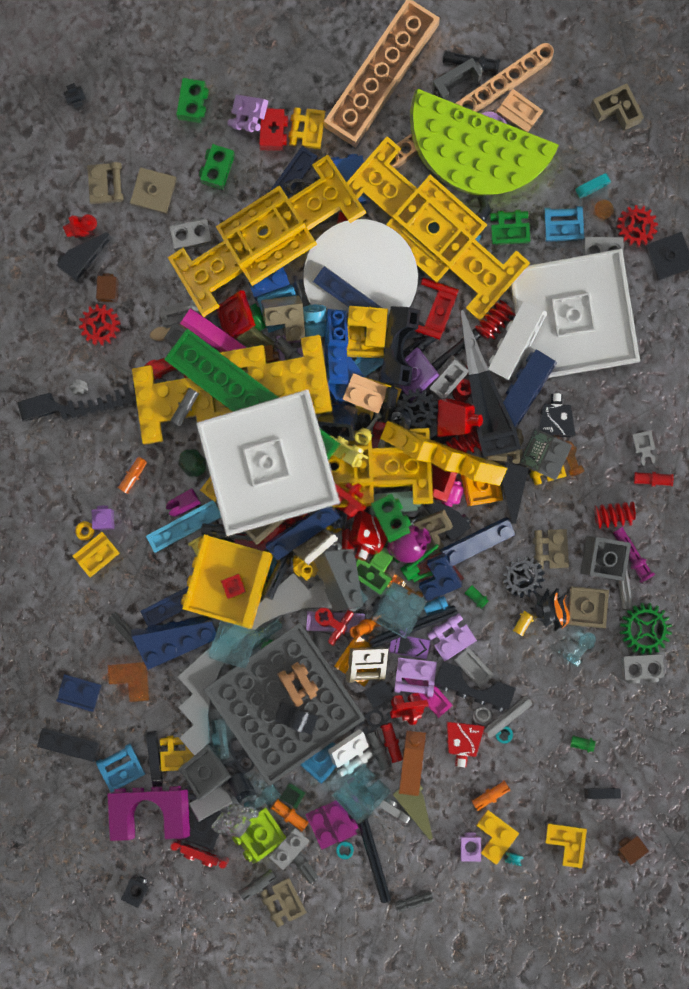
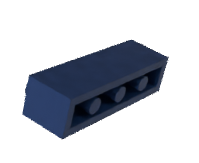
[503,349,557,428]

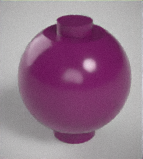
[387,524,431,563]

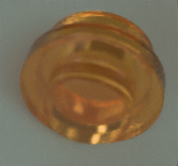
[594,200,614,219]

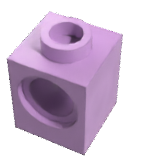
[460,832,481,861]

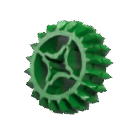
[619,603,672,655]

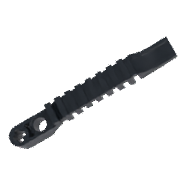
[17,379,167,422]

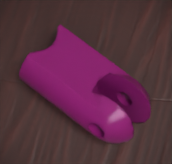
[166,488,201,517]

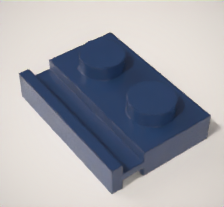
[56,674,102,712]

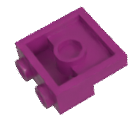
[305,797,359,850]

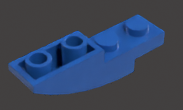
[325,309,349,384]

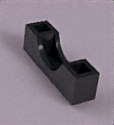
[381,306,421,386]
[435,661,516,712]

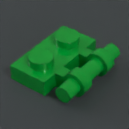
[490,210,530,245]

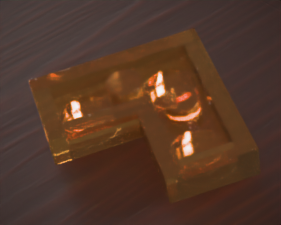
[107,662,150,702]

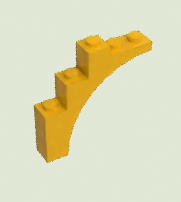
[380,421,507,486]

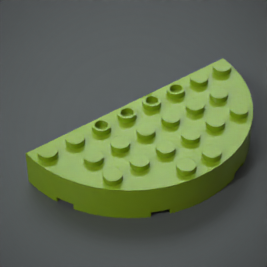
[410,89,559,196]

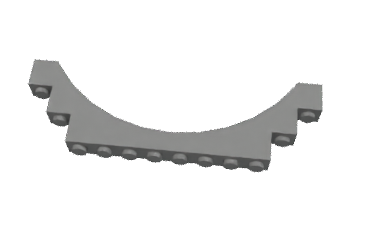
[178,573,369,755]

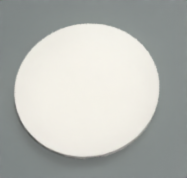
[303,219,418,334]

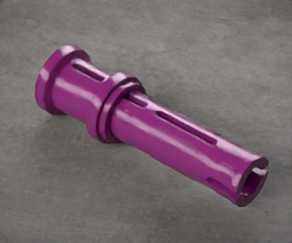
[612,527,655,583]

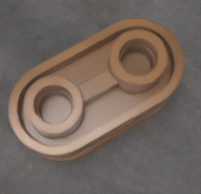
[277,662,318,707]

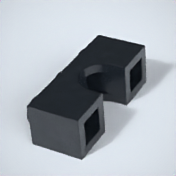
[37,727,101,762]

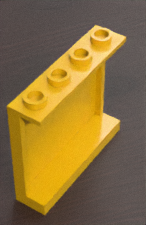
[181,534,273,629]

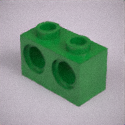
[176,78,209,123]
[199,144,235,190]
[371,494,411,543]

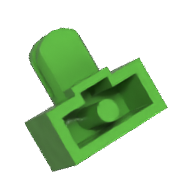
[356,547,393,595]

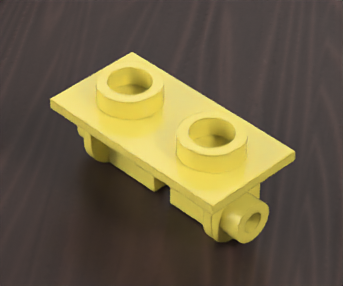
[331,436,368,467]

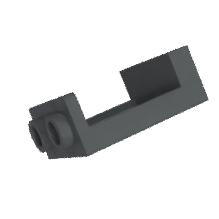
[432,58,483,100]

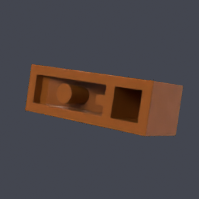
[399,731,426,796]

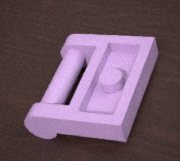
[394,657,437,697]

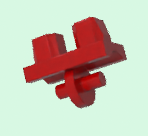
[63,214,97,239]
[335,482,366,517]
[390,693,429,725]

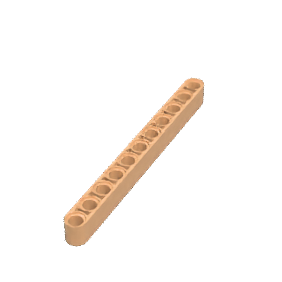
[390,43,554,169]

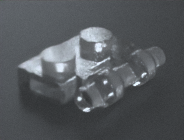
[211,804,259,838]

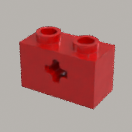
[259,108,288,151]

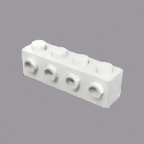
[488,301,547,381]

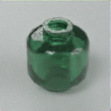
[178,449,207,477]

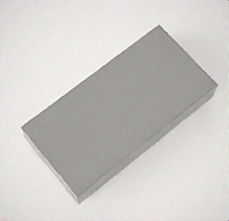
[454,647,494,688]
[189,786,233,822]

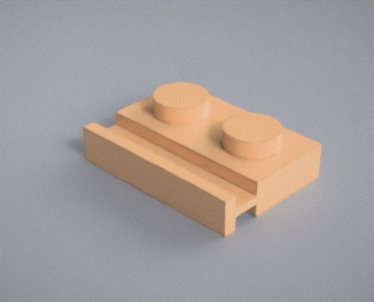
[496,89,543,132]
[342,373,387,413]

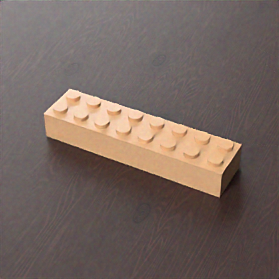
[324,0,440,148]

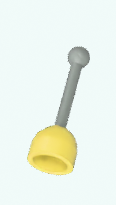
[355,412,382,445]

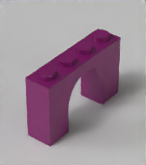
[108,786,190,841]

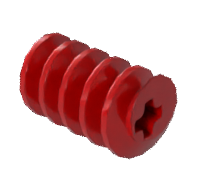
[474,300,516,341]
[445,427,480,454]
[594,501,636,529]

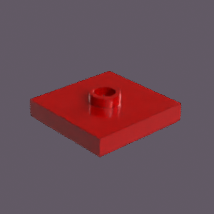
[216,290,255,339]

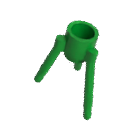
[400,544,439,582]

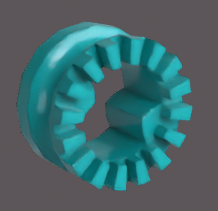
[495,726,513,744]
[336,841,354,859]
[504,852,524,866]

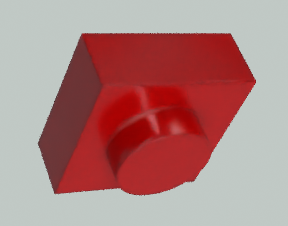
[221,574,246,599]

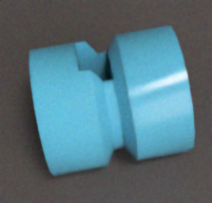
[303,304,327,337]

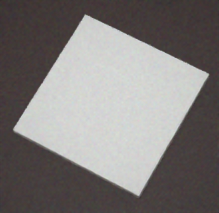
[511,249,640,378]
[196,389,340,536]

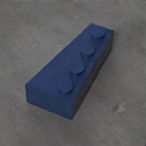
[131,616,219,670]

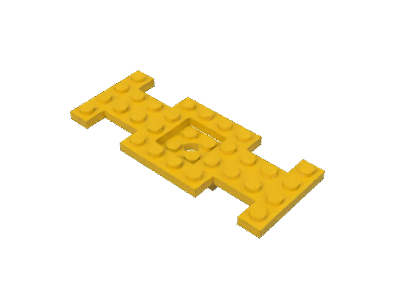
[347,136,530,321]
[167,155,366,317]
[132,335,333,445]
[328,428,433,507]

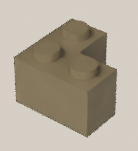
[590,84,644,131]
[261,295,305,341]

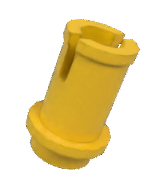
[513,611,534,636]

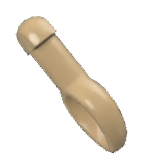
[150,324,187,341]

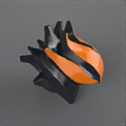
[530,588,570,631]

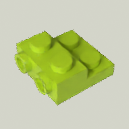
[231,808,286,864]

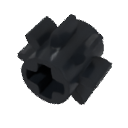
[63,83,86,108]

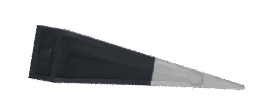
[460,310,521,459]

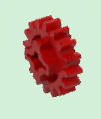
[616,205,658,247]
[79,304,121,346]

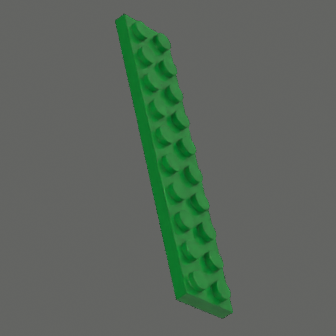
[164,328,341,461]

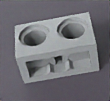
[170,217,213,252]
[583,237,623,256]
[429,355,469,399]
[621,654,664,684]

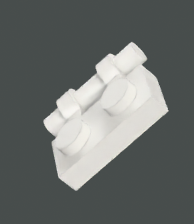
[328,729,373,777]

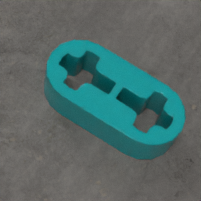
[575,173,611,199]

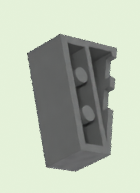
[313,549,363,612]

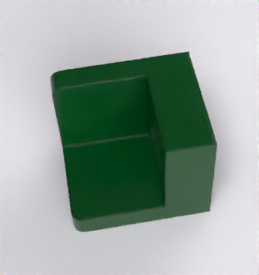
[280,781,306,809]

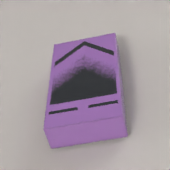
[389,636,430,660]

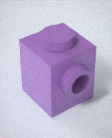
[92,505,115,530]

